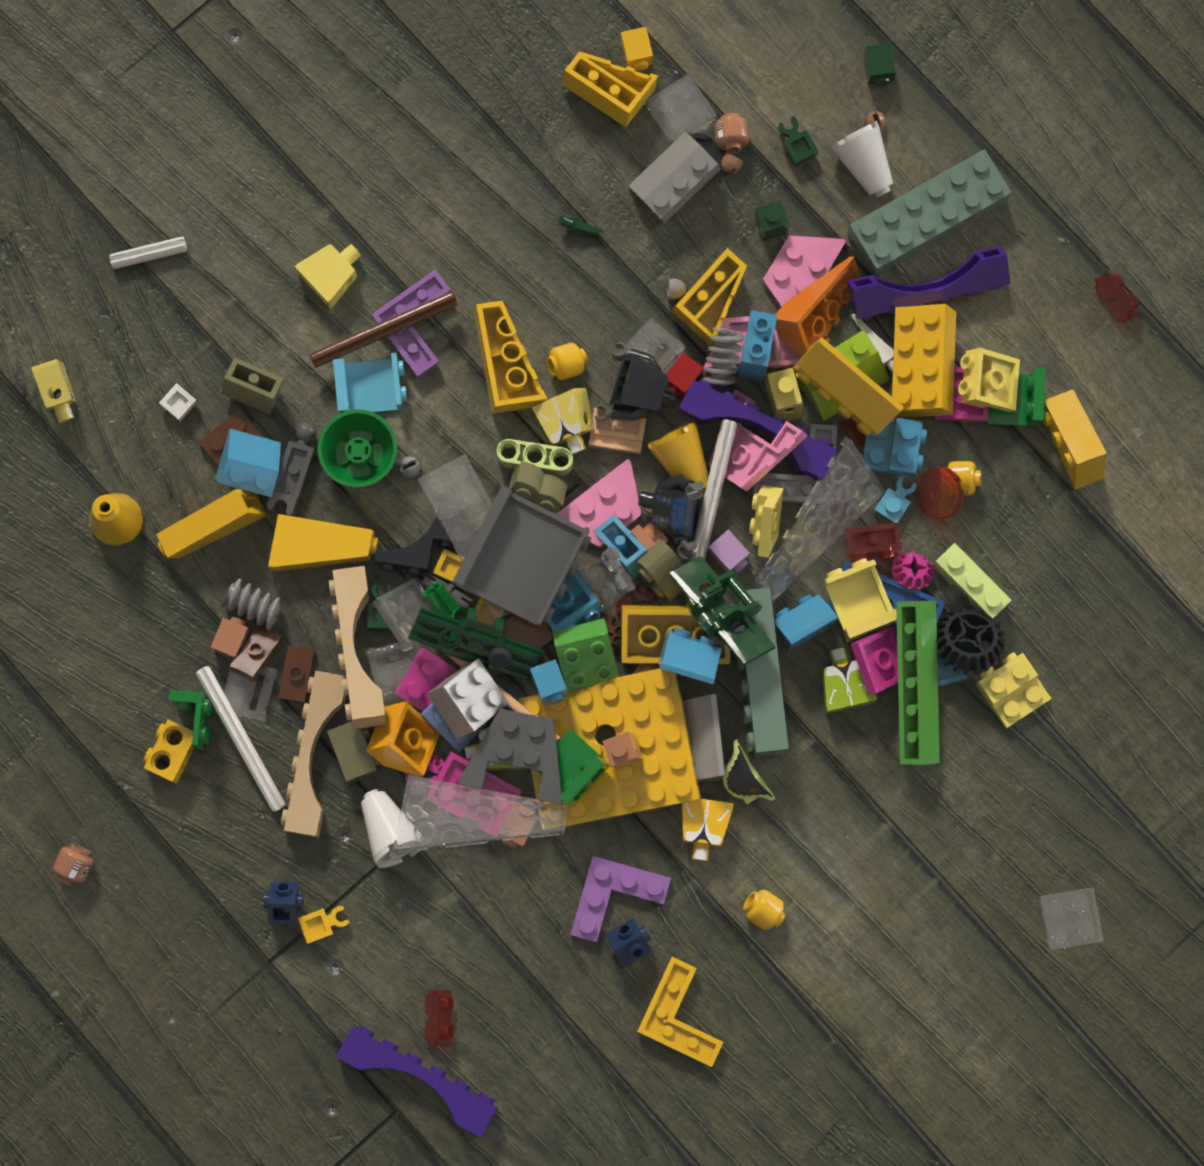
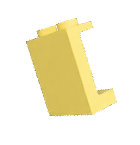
[823,558,897,642]

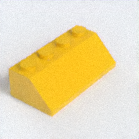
[793,337,904,437]

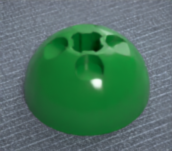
[318,410,397,488]

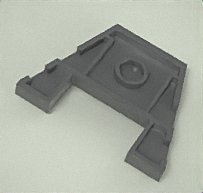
[458,709,563,805]

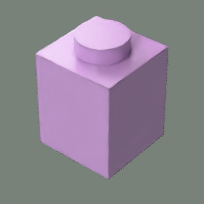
[707,529,750,573]

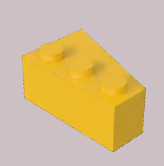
[562,52,658,127]
[671,248,747,346]
[1043,390,1107,490]

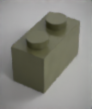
[221,358,284,415]
[327,721,381,784]

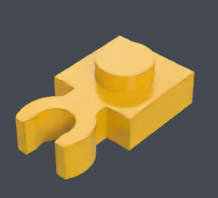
[297,906,349,944]

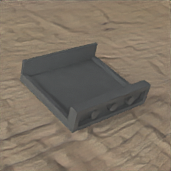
[453,485,592,628]

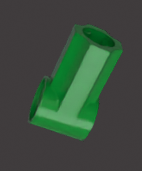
[423,582,468,634]

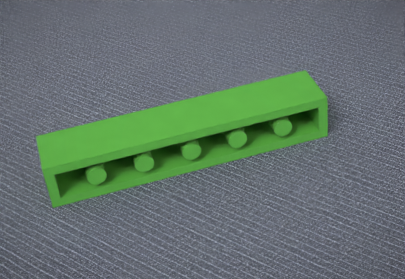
[897,601,940,765]

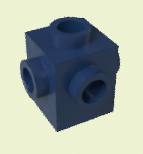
[264,881,304,925]
[605,918,652,968]

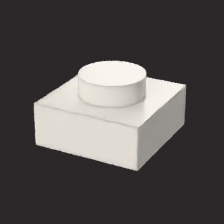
[159,383,198,422]

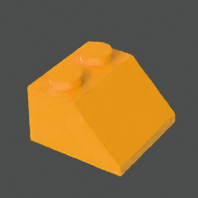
[366,701,440,777]

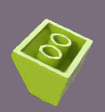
[795,330,890,422]

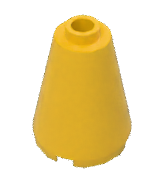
[647,421,709,494]
[89,493,143,546]

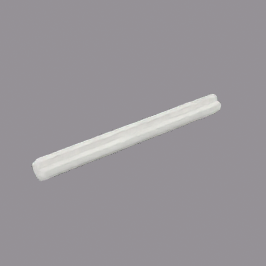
[689,419,737,562]
[196,666,285,812]

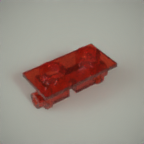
[1094,269,1141,324]
[425,990,454,1046]

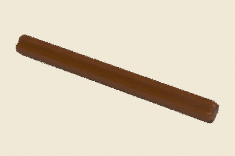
[310,292,458,368]

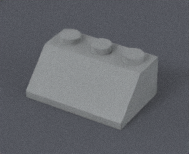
[629,132,721,224]
[682,694,725,783]

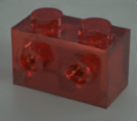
[843,522,902,563]

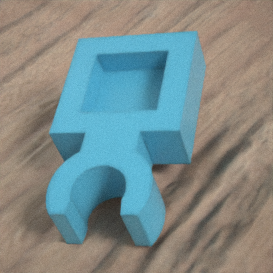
[873,476,917,525]

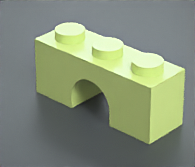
[932,543,1011,620]

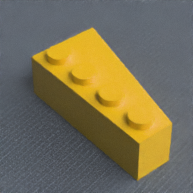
[474,301,547,414]

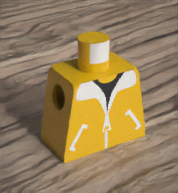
[681,799,734,861]

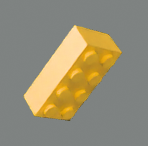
[892,304,956,418]
[621,605,730,664]

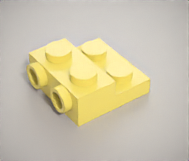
[958,348,1020,412]
[749,485,784,558]
[976,652,1051,729]

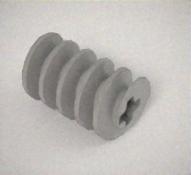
[702,328,744,386]
[221,578,281,630]

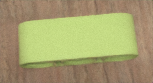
[497,439,573,476]

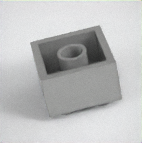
[427,658,509,739]

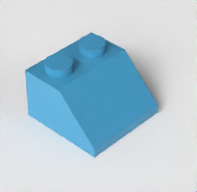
[215,428,281,497]
[774,594,838,652]
[658,628,721,684]

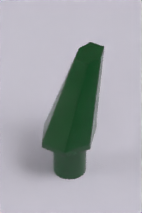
[558,215,601,236]

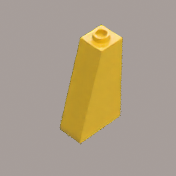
[156,489,268,559]
[268,514,378,572]

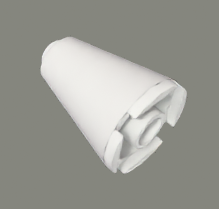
[830,121,893,197]
[361,789,425,868]

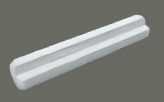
[109,237,187,269]

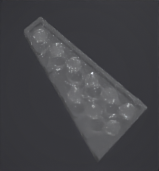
[756,437,886,601]
[392,775,569,854]

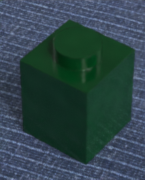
[863,43,896,86]
[754,200,789,241]

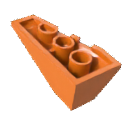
[775,257,861,358]

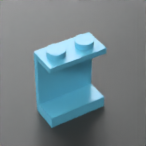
[333,353,407,414]

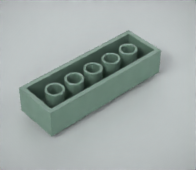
[847,149,1012,276]
[731,588,789,758]

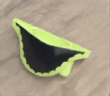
[723,739,775,804]

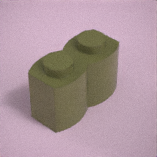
[509,461,567,514]
[637,540,683,602]

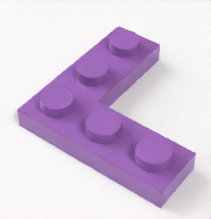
[371,269,451,379]
[571,856,671,943]

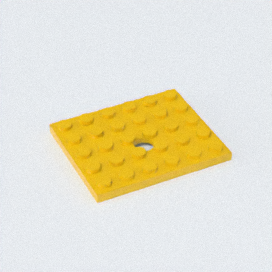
[518,669,701,831]

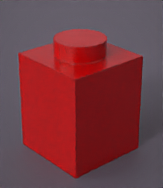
[666,353,704,398]

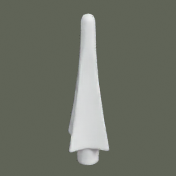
[851,314,894,373]

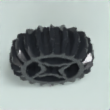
[936,606,1006,676]

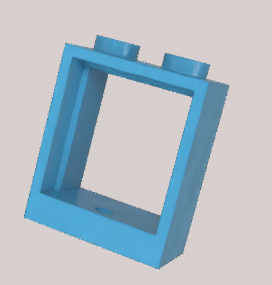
[738,310,777,382]

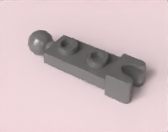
[267,423,317,517]

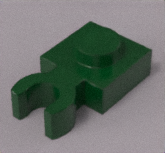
[778,116,819,166]
[367,585,395,632]

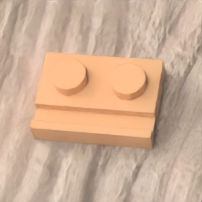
[588,407,646,455]

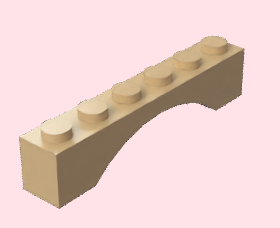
[329,566,386,729]
[281,671,347,838]

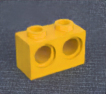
[143,719,194,784]

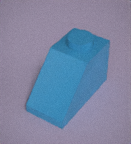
[594,515,647,579]
[530,659,568,705]

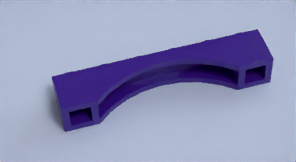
[848,246,1011,319]
[678,380,838,483]
[336,1025,498,1138]

